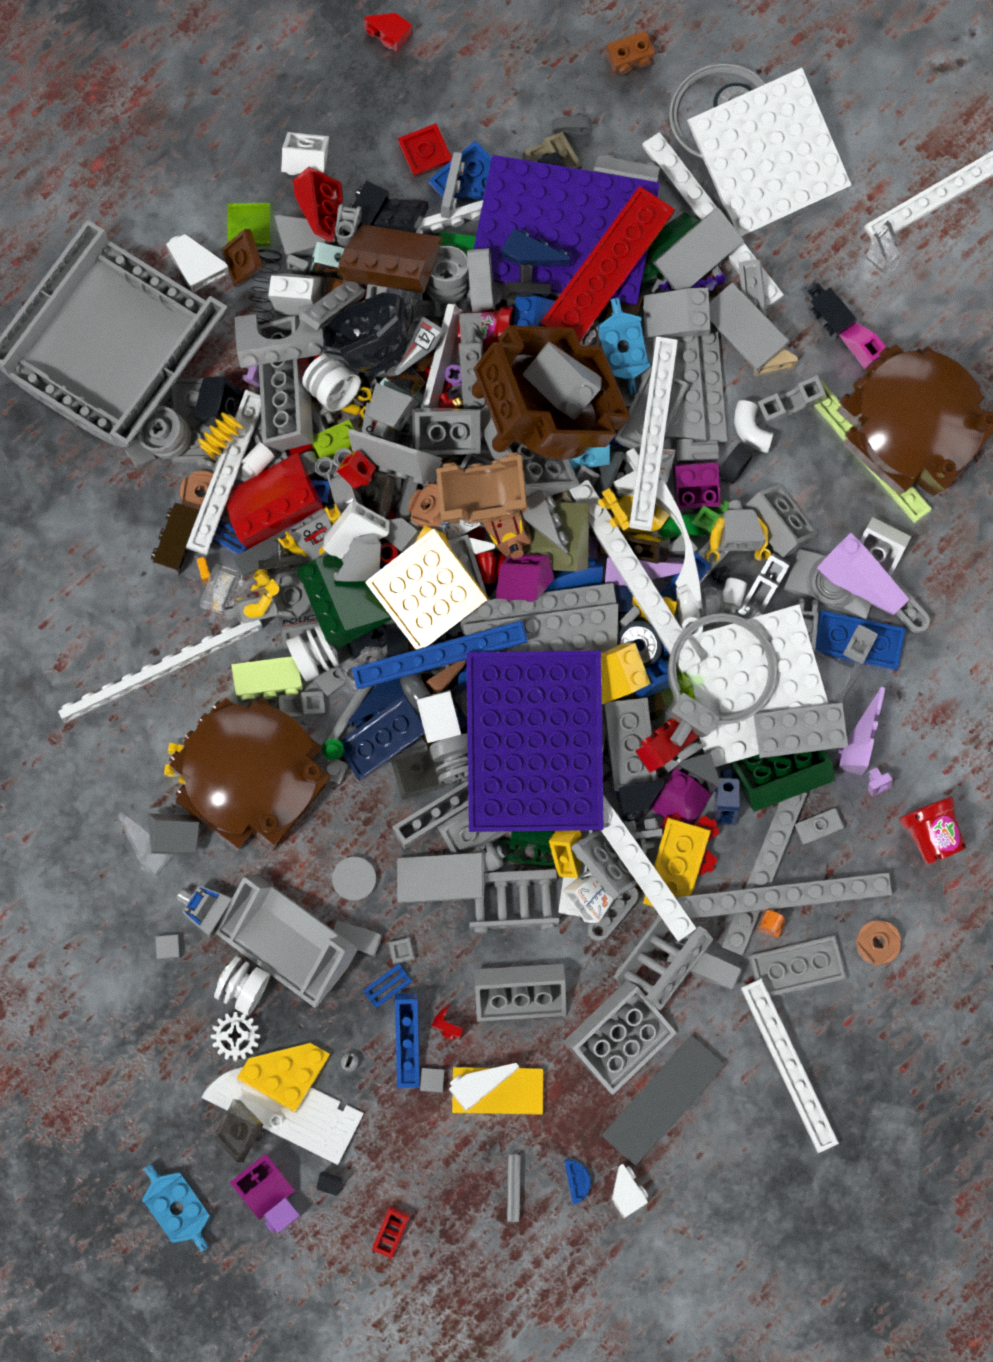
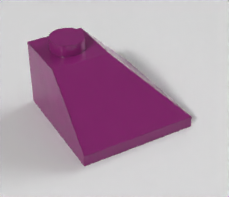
[651,768,712,826]

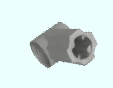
[675,439,719,464]

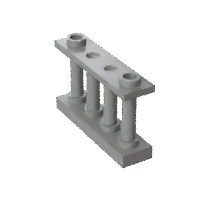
[459,313,485,410]
[469,869,559,934]
[614,915,713,1010]

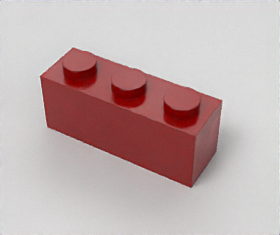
[635,718,698,773]

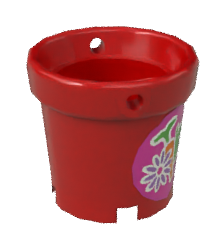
[458,306,515,354]
[899,796,967,865]

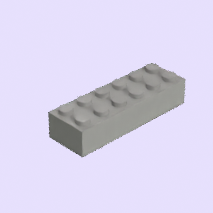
[259,316,313,453]

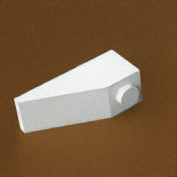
[449,1063,519,1112]

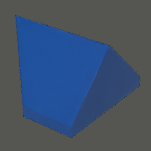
[635,656,670,699]

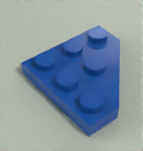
[428,141,492,200]

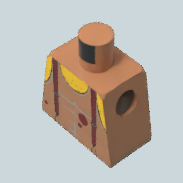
[483,510,532,559]

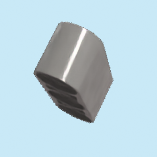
[467,248,495,312]

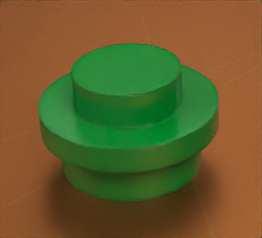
[322,738,344,760]

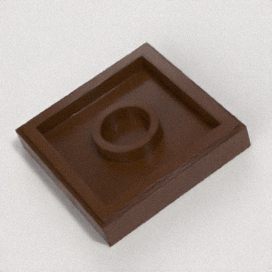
[222,229,263,287]

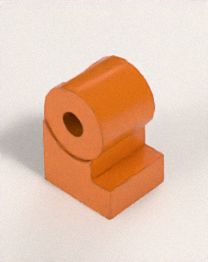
[757,910,785,939]

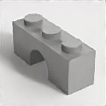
[758,375,827,426]

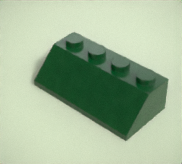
[640,212,699,293]

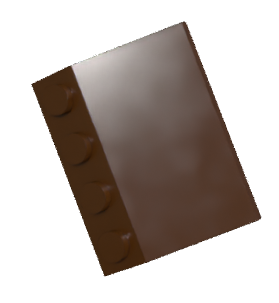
[338,224,443,293]

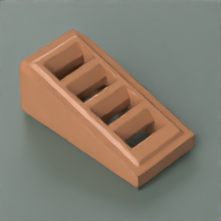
[425,660,466,695]

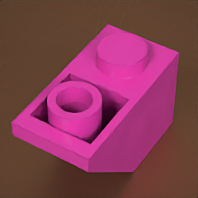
[839,323,886,369]

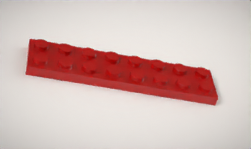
[540,186,675,343]

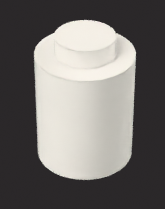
[241,442,275,476]
[722,578,747,613]

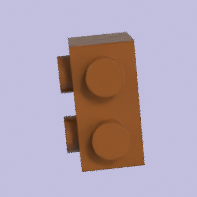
[606,31,655,75]

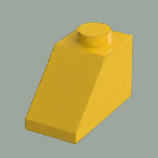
[549,830,582,878]

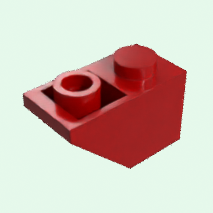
[364,13,413,52]

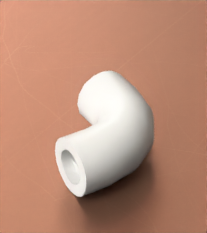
[734,400,773,453]
[676,591,703,639]

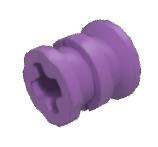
[445,365,462,386]

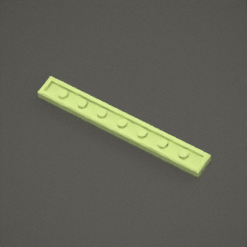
[814,380,932,524]

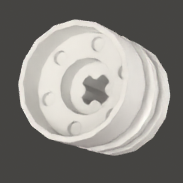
[302,354,361,412]
[286,625,340,682]
[214,956,270,1016]

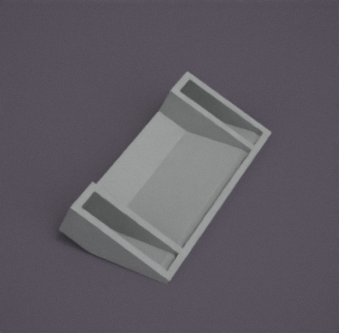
[214,875,358,1008]

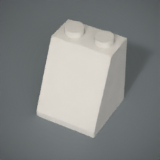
[268,273,324,316]

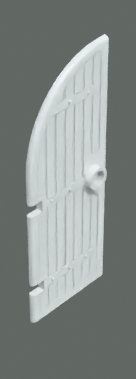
[201,1067,364,1165]

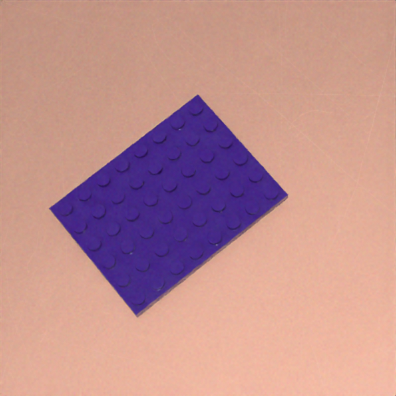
[468,155,660,305]
[466,651,604,832]

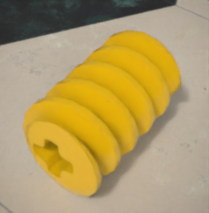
[197,412,245,460]

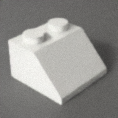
[281,132,329,175]
[860,517,911,577]

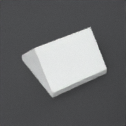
[417,690,461,743]

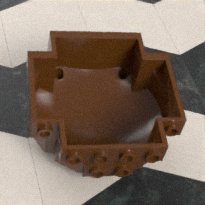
[472,325,630,460]
[836,344,993,497]
[169,697,331,852]

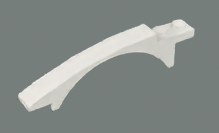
[614,448,702,609]

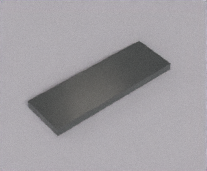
[601,1035,725,1166]

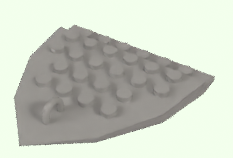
[614,297,727,443]
[460,583,618,653]

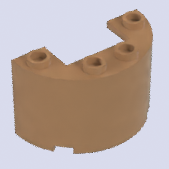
[436,453,528,524]

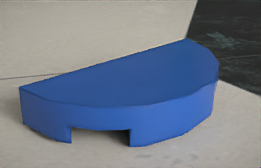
[564,1160,591,1205]

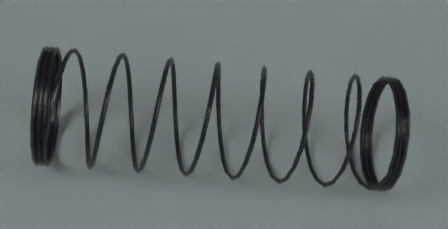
[248,249,282,325]

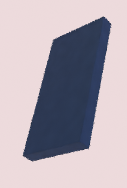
[341,694,425,781]

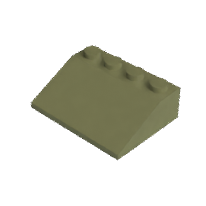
[498,502,589,571]

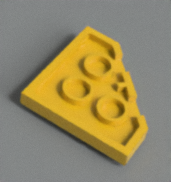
[237,1043,330,1113]

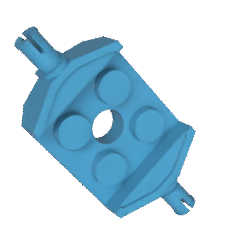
[598,298,650,394]
[142,1164,210,1253]

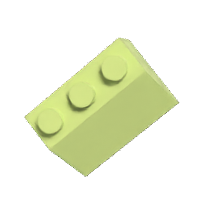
[231,656,303,702]

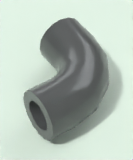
[400,672,432,714]

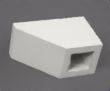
[612,1164,649,1219]

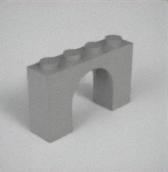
[235,305,325,368]

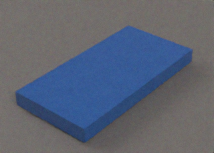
[814,610,906,671]

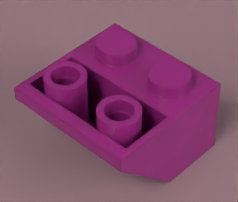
[672,461,721,509]
[496,554,554,602]
[230,1154,295,1220]

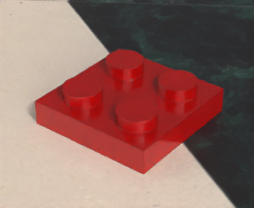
[397,123,452,178]

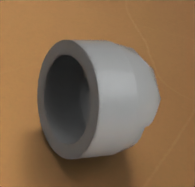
[341,1053,359,1072]

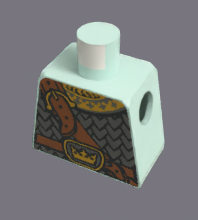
[309,242,345,279]
[380,366,425,408]

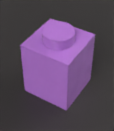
[264,1198,300,1234]

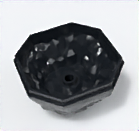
[323,292,407,376]

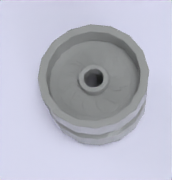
[136,406,192,459]

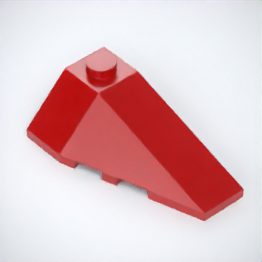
[293,166,343,242]

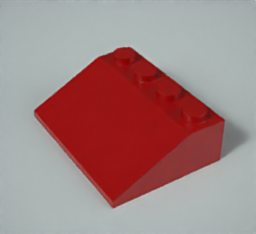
[226,452,324,549]

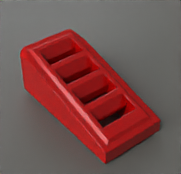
[371,1205,411,1259]

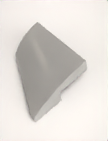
[334,533,381,582]

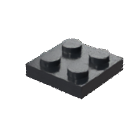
[374,198,429,233]

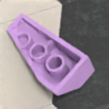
[816,533,909,615]
[605,555,684,587]
[835,687,885,776]

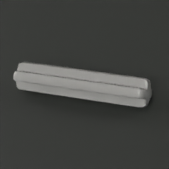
[507,1154,521,1223]

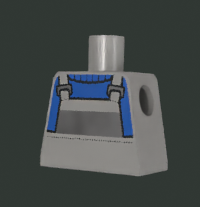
[176,886,232,938]

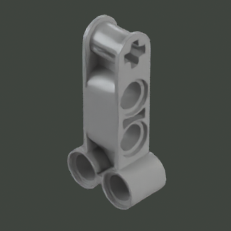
[315,448,364,516]

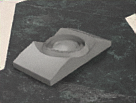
[784,549,872,620]

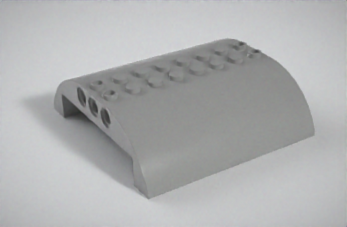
[0,220,228,447]

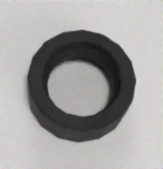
[719,442,755,485]

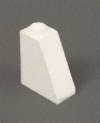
[166,234,229,293]
[323,500,389,559]

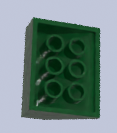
[297,555,393,649]
[730,750,836,812]

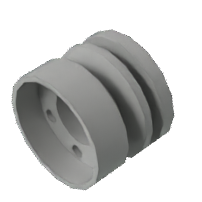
[425,246,469,304]
[429,734,468,784]

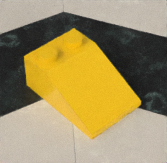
[601,643,651,704]

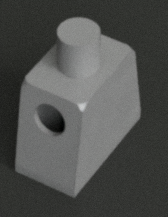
[367,383,419,439]

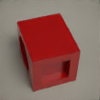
[336,450,376,489]

